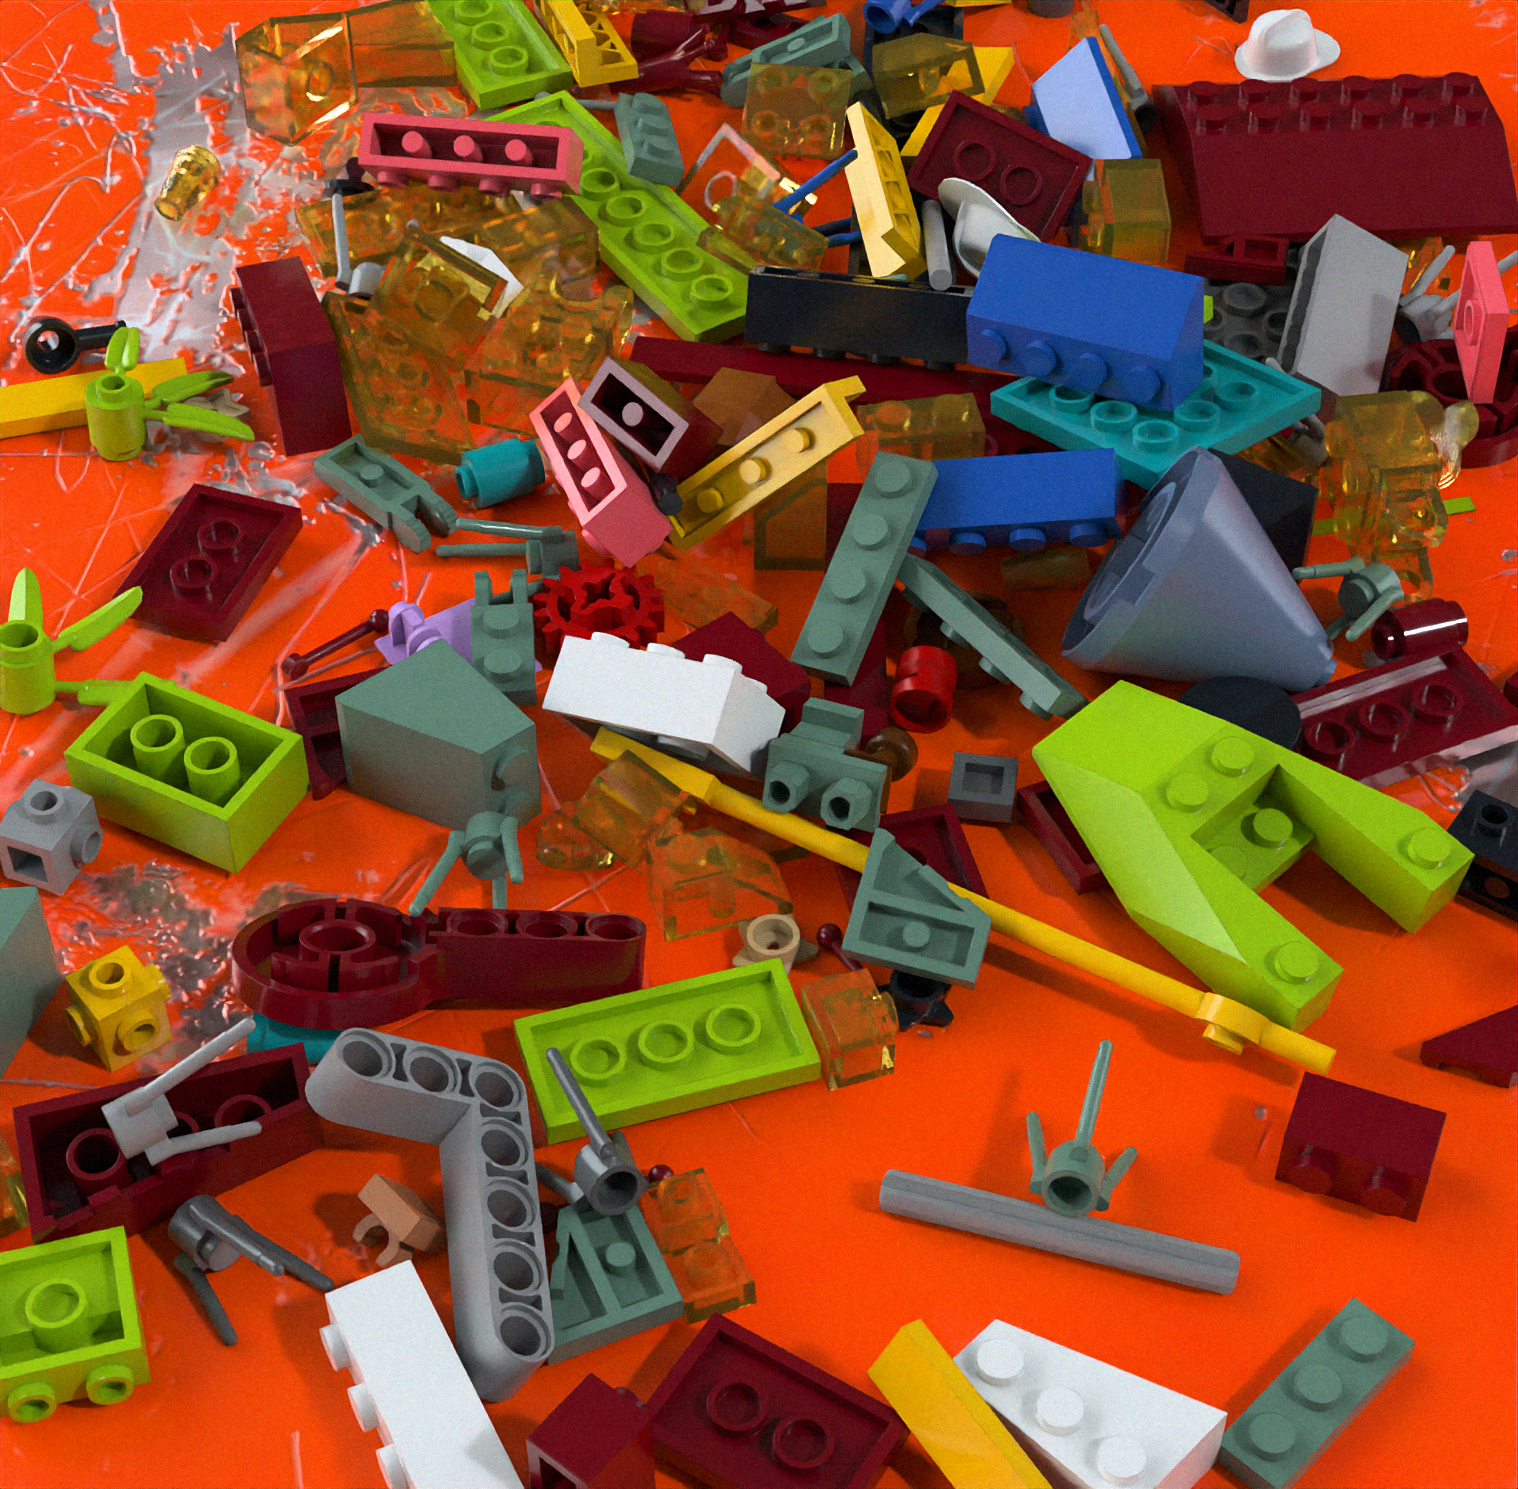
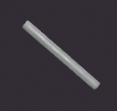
[920,200,952,291]

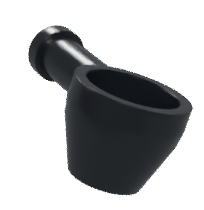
[22,315,127,374]

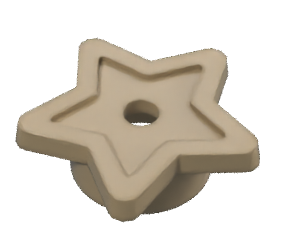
[178,388,251,443]
[732,914,819,977]

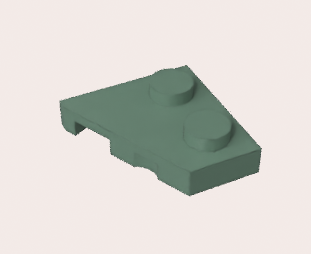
[841,827,992,990]
[546,1203,684,1366]

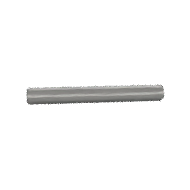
[879,1169,1241,1295]

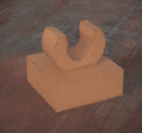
[353,1173,447,1269]

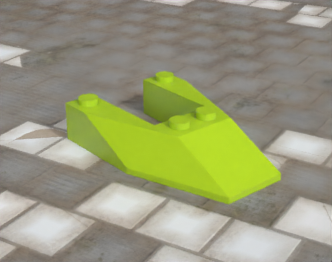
[1031,680,1475,1034]

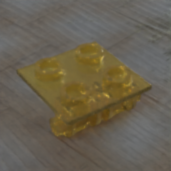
[738,62,852,164]

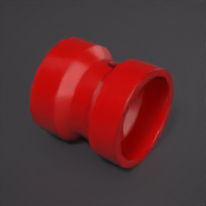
[889,645,958,734]

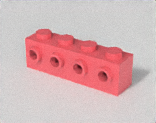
[358,112,584,202]
[529,377,674,569]

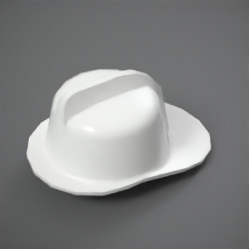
[1234,9,1341,80]
[938,177,1041,279]

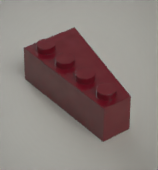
[229,256,352,457]
[12,1042,325,1245]

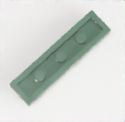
[789,450,939,687]
[896,553,1091,721]

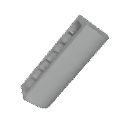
[1276,214,1409,427]

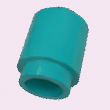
[454,438,545,509]

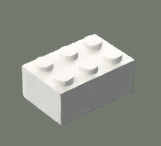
[542,632,786,782]

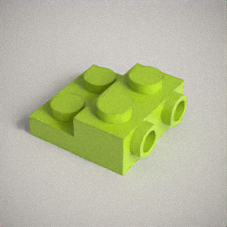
[0,1225,151,1423]

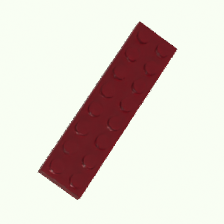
[1016,641,1518,896]

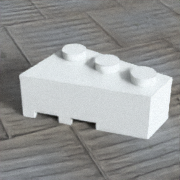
[952,1319,1228,1489]

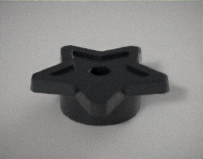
[869,970,954,1032]

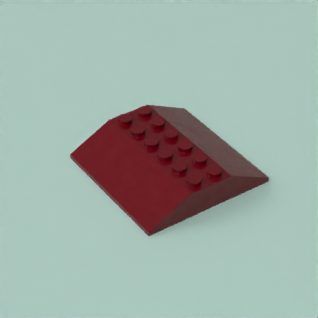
[1151,72,1518,246]

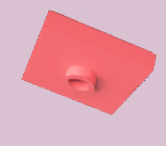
[1452,241,1510,404]

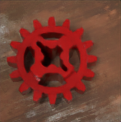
[533,558,665,653]

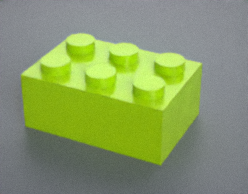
[64,671,311,874]

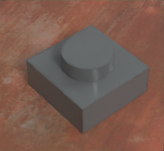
[947,752,1019,823]

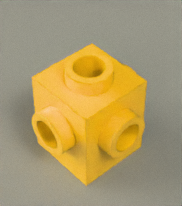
[64,945,173,1073]

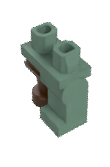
[762,696,918,833]

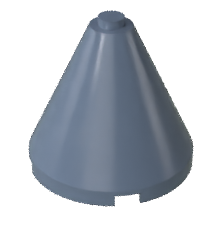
[1060,445,1337,696]

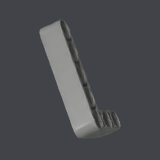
[305,1028,555,1402]

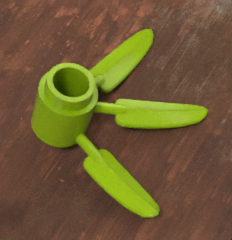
[85,327,255,461]
[0,567,177,715]

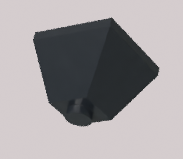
[1207,447,1320,586]

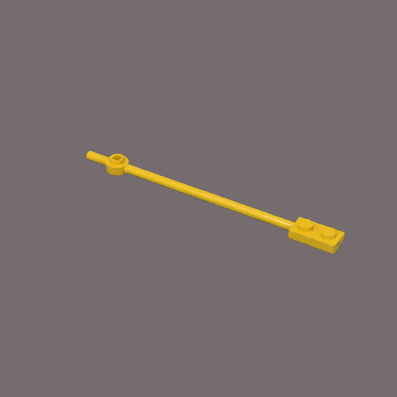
[589,727,1337,1076]

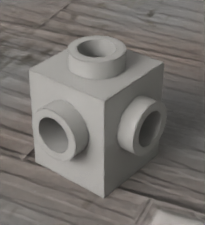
[0,778,103,895]

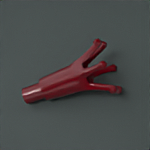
[608,23,722,99]

